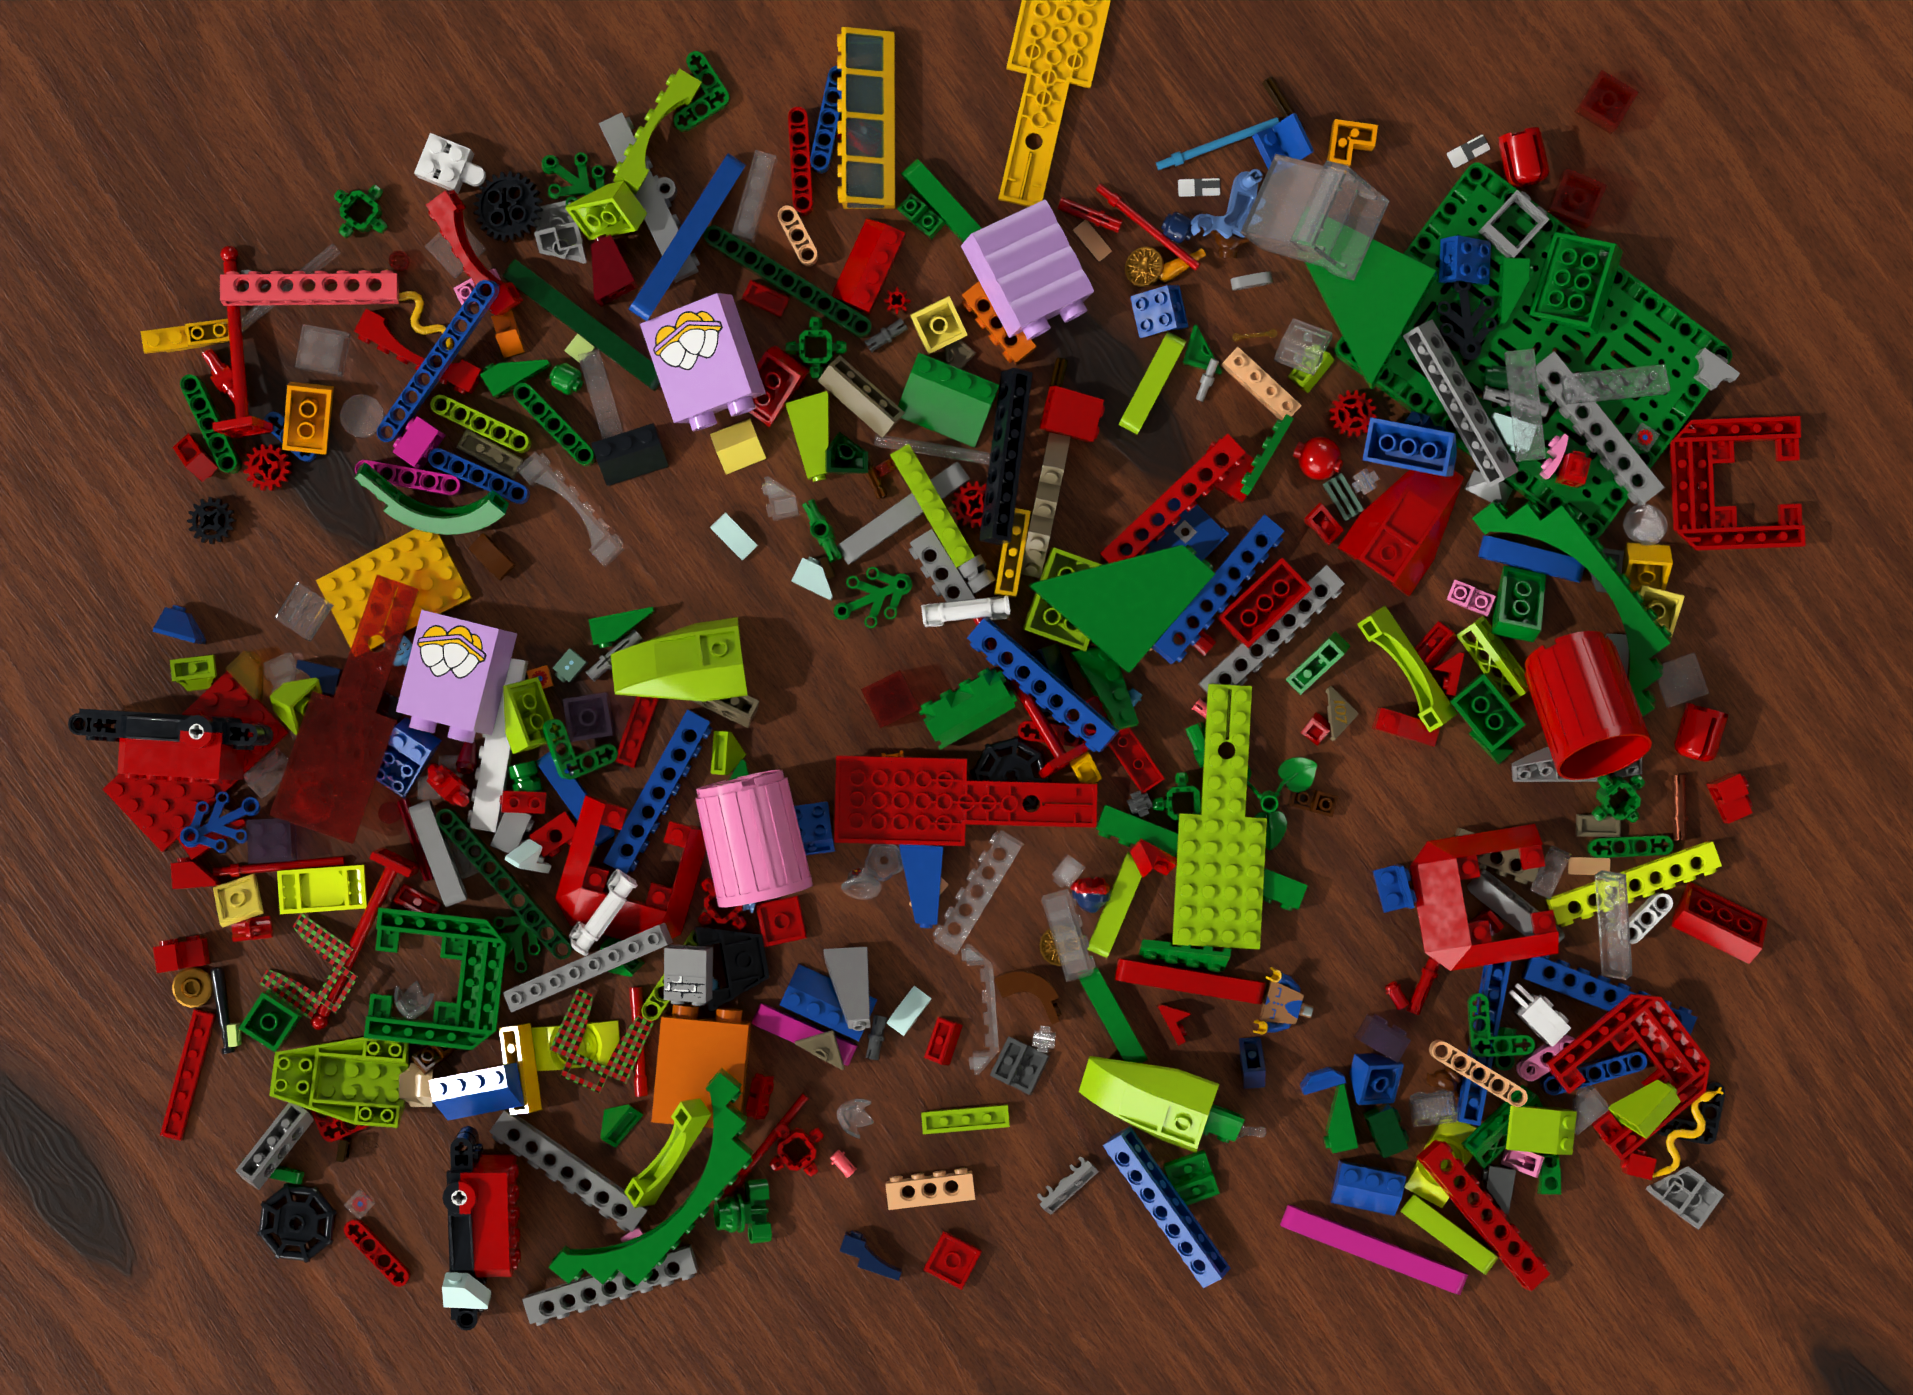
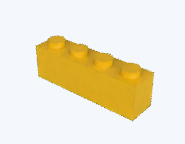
[994,508,1031,598]
[499,1023,542,1115]

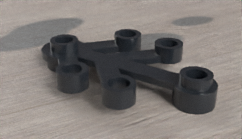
[1437,281,1497,360]

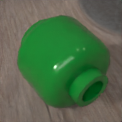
[549,363,583,395]

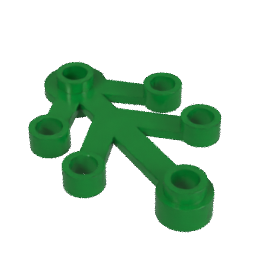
[541,152,605,206]
[834,567,912,629]
[493,910,542,973]

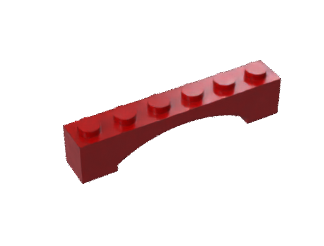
[426,190,523,316]
[354,309,484,395]

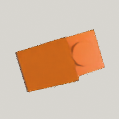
[491,310,525,359]

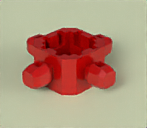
[426,763,470,807]
[698,877,747,930]
[769,1122,824,1176]

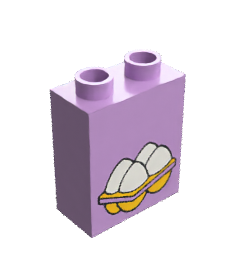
[640,293,766,431]
[396,610,517,743]

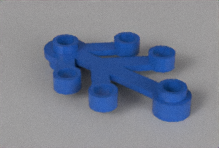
[180,791,261,853]

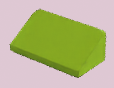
[1288,343,1334,393]

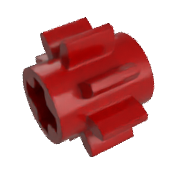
[884,287,911,315]

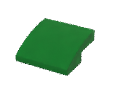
[1163,1149,1220,1205]

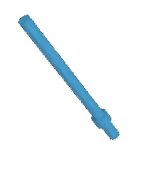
[1156,117,1279,171]

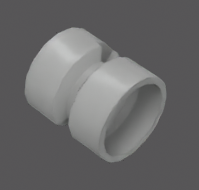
[957,554,996,595]

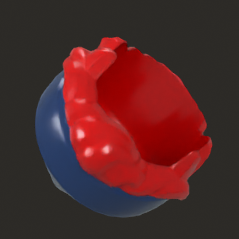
[1070,877,1111,913]

